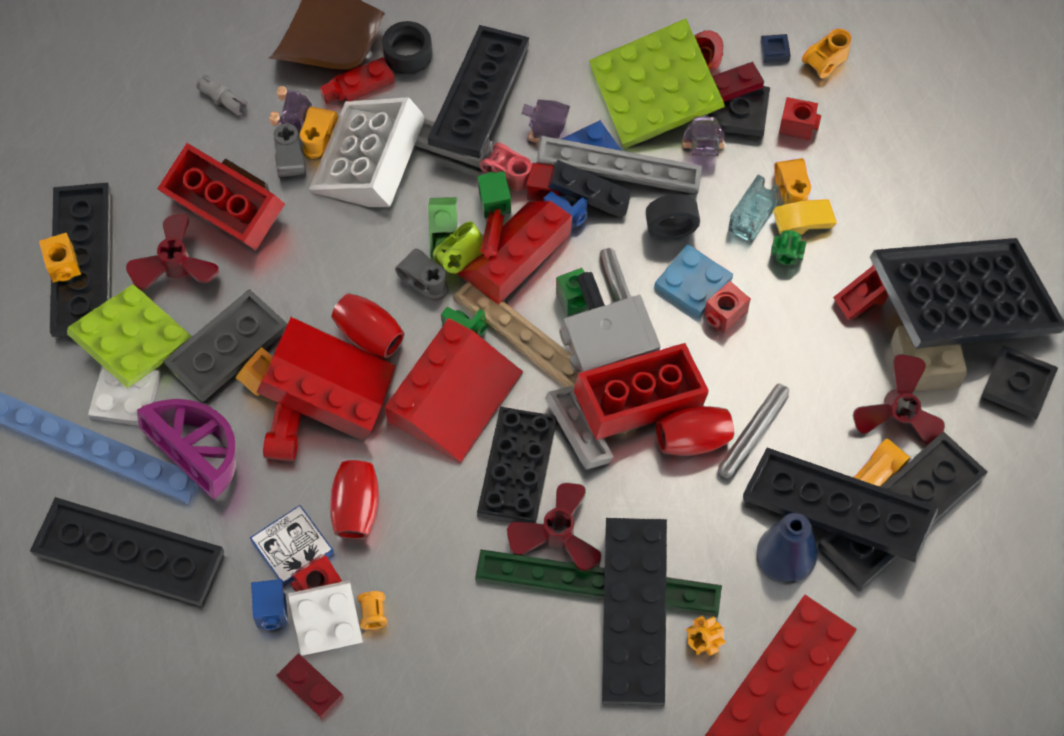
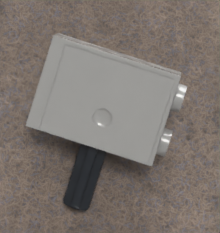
[559,272,661,373]

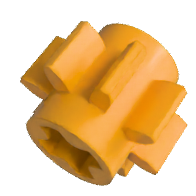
[686,616,726,656]

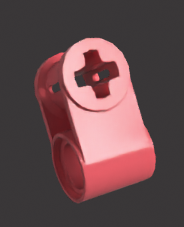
[479,142,532,191]

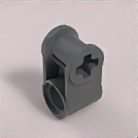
[274,123,306,178]
[395,248,448,300]

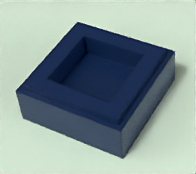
[760,34,791,62]

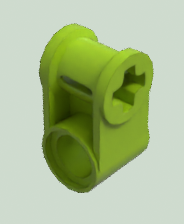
[433,221,483,274]

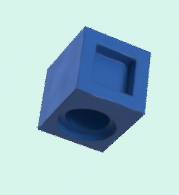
[251,579,288,630]

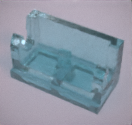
[728,174,779,243]

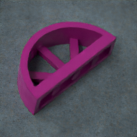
[137,399,236,500]

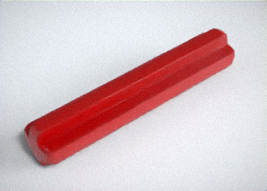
[480,209,504,259]

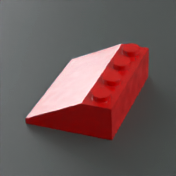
[256,317,396,441]
[385,318,523,463]

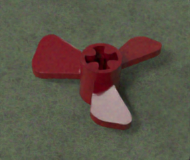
[126,213,219,290]
[852,354,945,445]
[507,483,602,571]

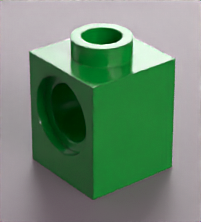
[477,171,511,218]
[556,267,588,316]

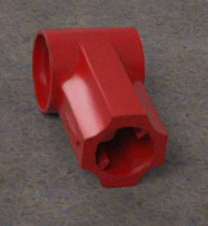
[263,403,302,462]

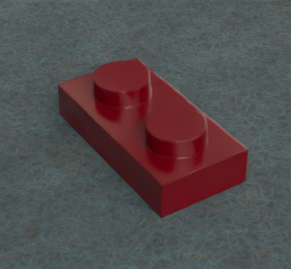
[712,61,764,102]
[276,653,344,720]

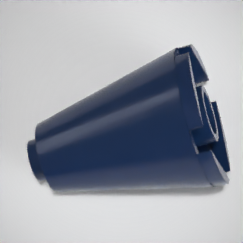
[757,513,818,582]

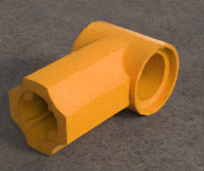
[853,438,911,487]

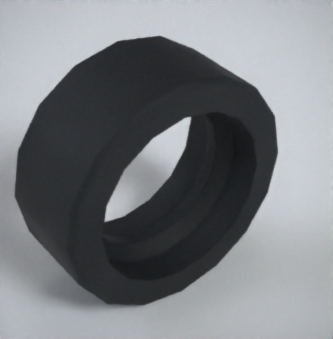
[382,21,433,73]
[645,194,700,240]

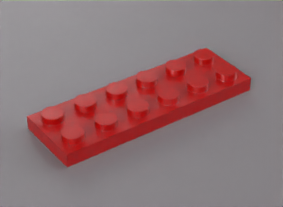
[705,594,857,736]

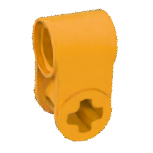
[802,28,852,78]
[300,106,338,160]
[774,158,811,205]

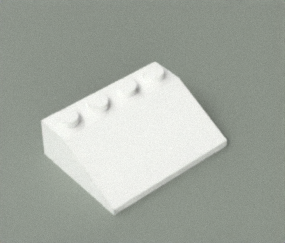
[309,97,425,207]

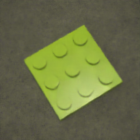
[67,284,192,389]

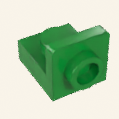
[440,306,487,337]

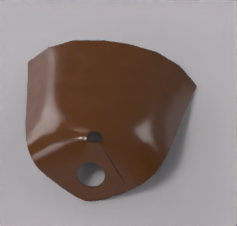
[268,0,385,69]

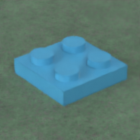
[654,244,733,318]

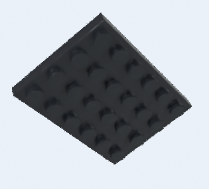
[870,238,1064,349]

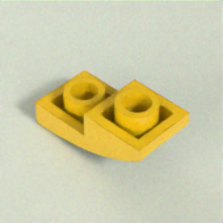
[772,199,837,234]

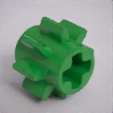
[771,230,807,265]

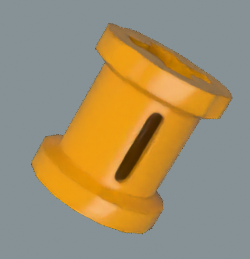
[357,591,387,630]

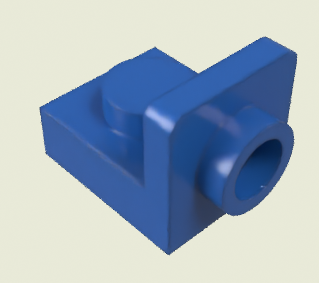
[544,191,587,229]

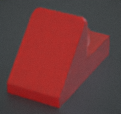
[833,265,889,321]

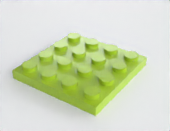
[589,18,725,149]

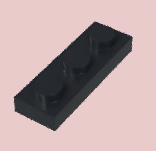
[548,160,631,218]

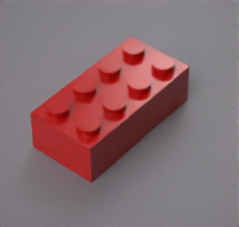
[157,143,285,251]
[574,343,709,440]

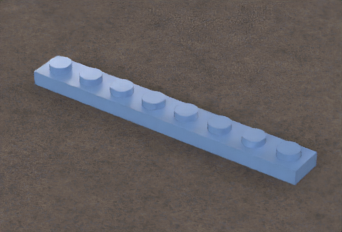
[0,392,198,505]

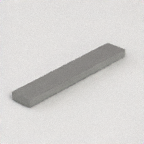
[536,136,702,194]

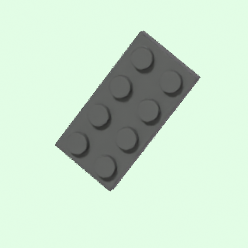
[163,289,287,402]

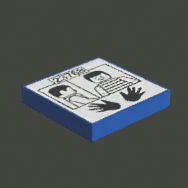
[250,505,334,586]

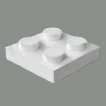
[88,366,161,426]
[288,580,363,656]

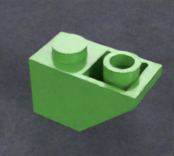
[428,197,458,260]

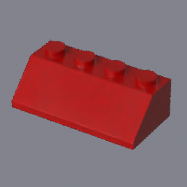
[456,201,572,305]

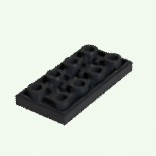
[477,406,557,523]

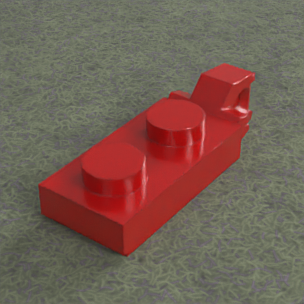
[320,57,395,104]

